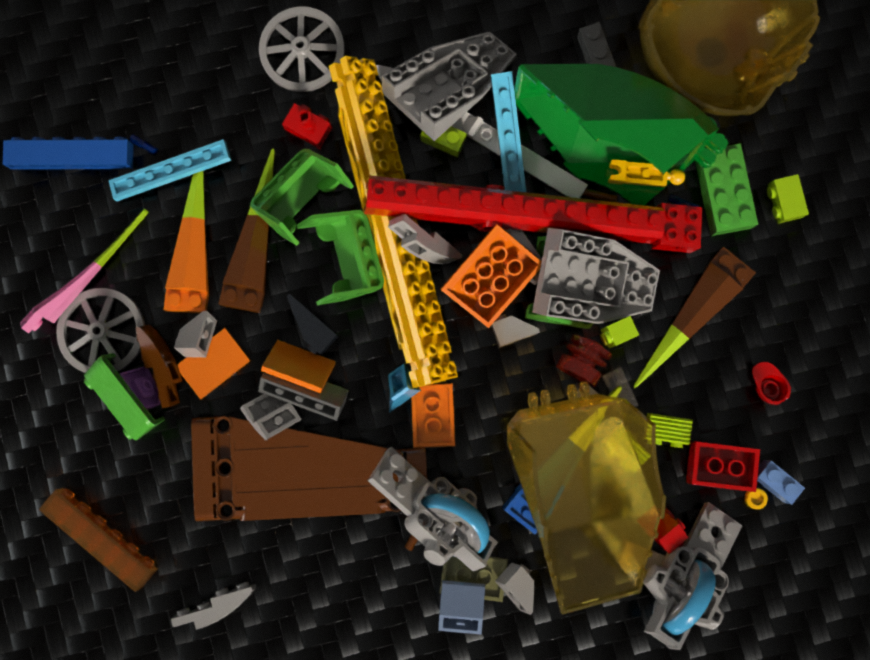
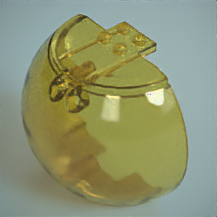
[638,0,820,116]

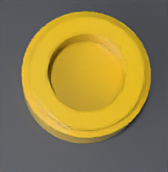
[745,488,768,509]

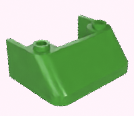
[250,149,354,246]
[297,210,384,305]

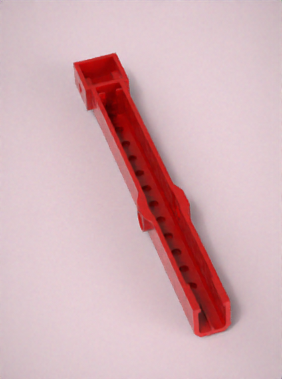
[364,175,702,253]

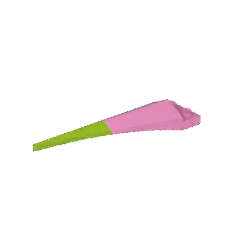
[20,209,149,333]

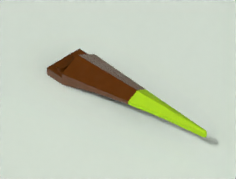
[219,149,275,313]
[634,246,756,388]

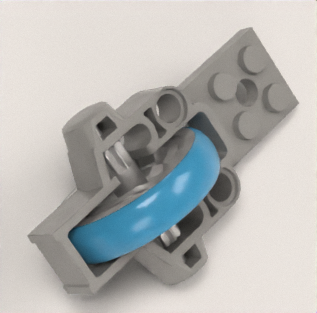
[367,447,498,571]
[643,502,742,650]

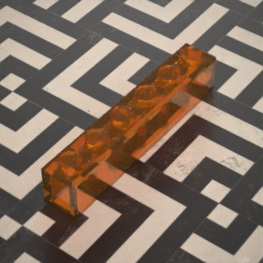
[39,488,157,592]

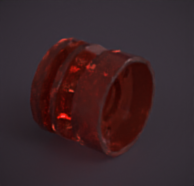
[556,334,612,387]

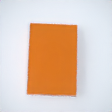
[177,328,251,399]
[261,340,336,393]
[411,383,455,448]

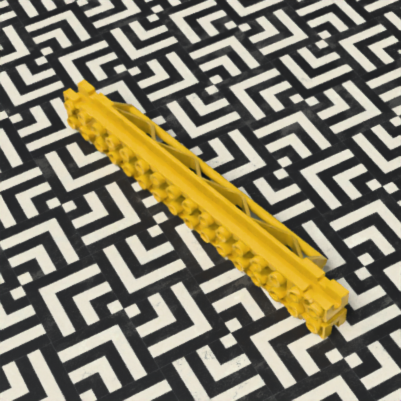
[329,56,458,388]

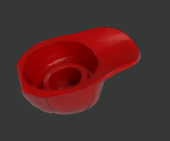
[752,362,791,405]

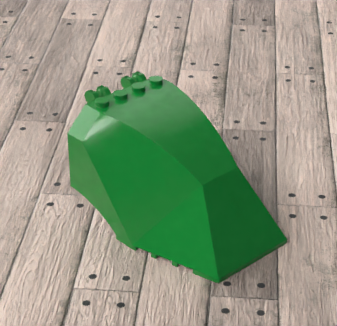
[514,64,728,205]

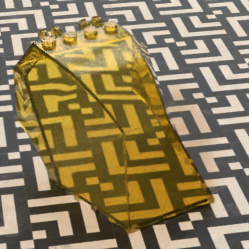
[507,382,666,615]

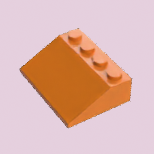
[441,224,542,328]

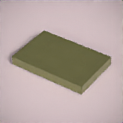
[440,556,508,602]

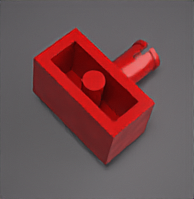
[282,103,332,149]
[638,505,689,554]

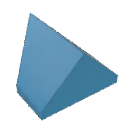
[388,363,421,413]

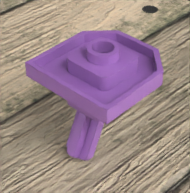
[120,367,161,410]

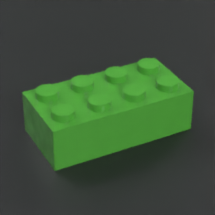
[695,143,758,236]

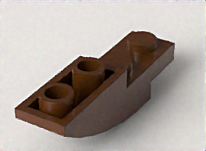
[136,325,182,408]

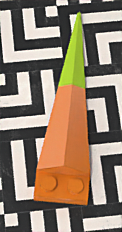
[164,171,209,314]

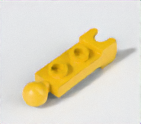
[608,159,685,187]

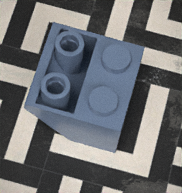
[438,580,485,635]

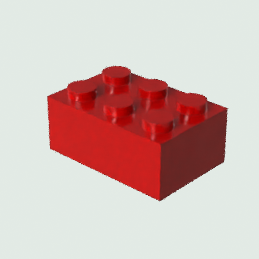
[686,441,760,492]

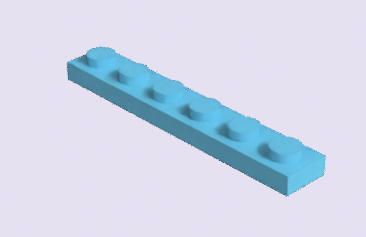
[490,71,526,192]
[108,139,231,201]

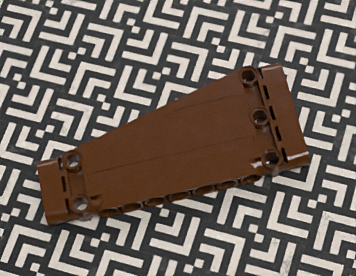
[191,416,427,521]

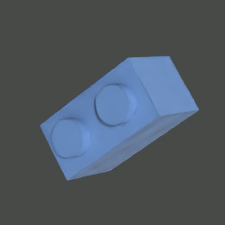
[757,460,805,505]

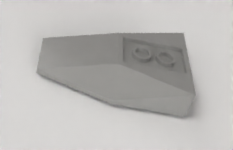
[381,32,516,141]
[532,228,660,324]

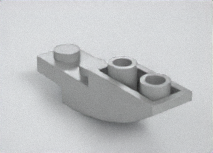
[388,214,462,264]
[171,582,256,630]

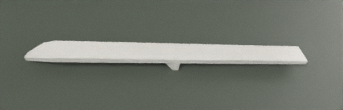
[376,65,588,198]

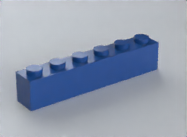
[3,137,133,169]

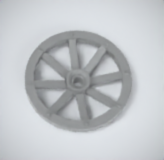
[259,7,345,92]
[57,288,145,372]

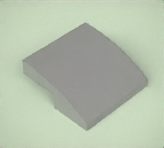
[240,394,301,440]

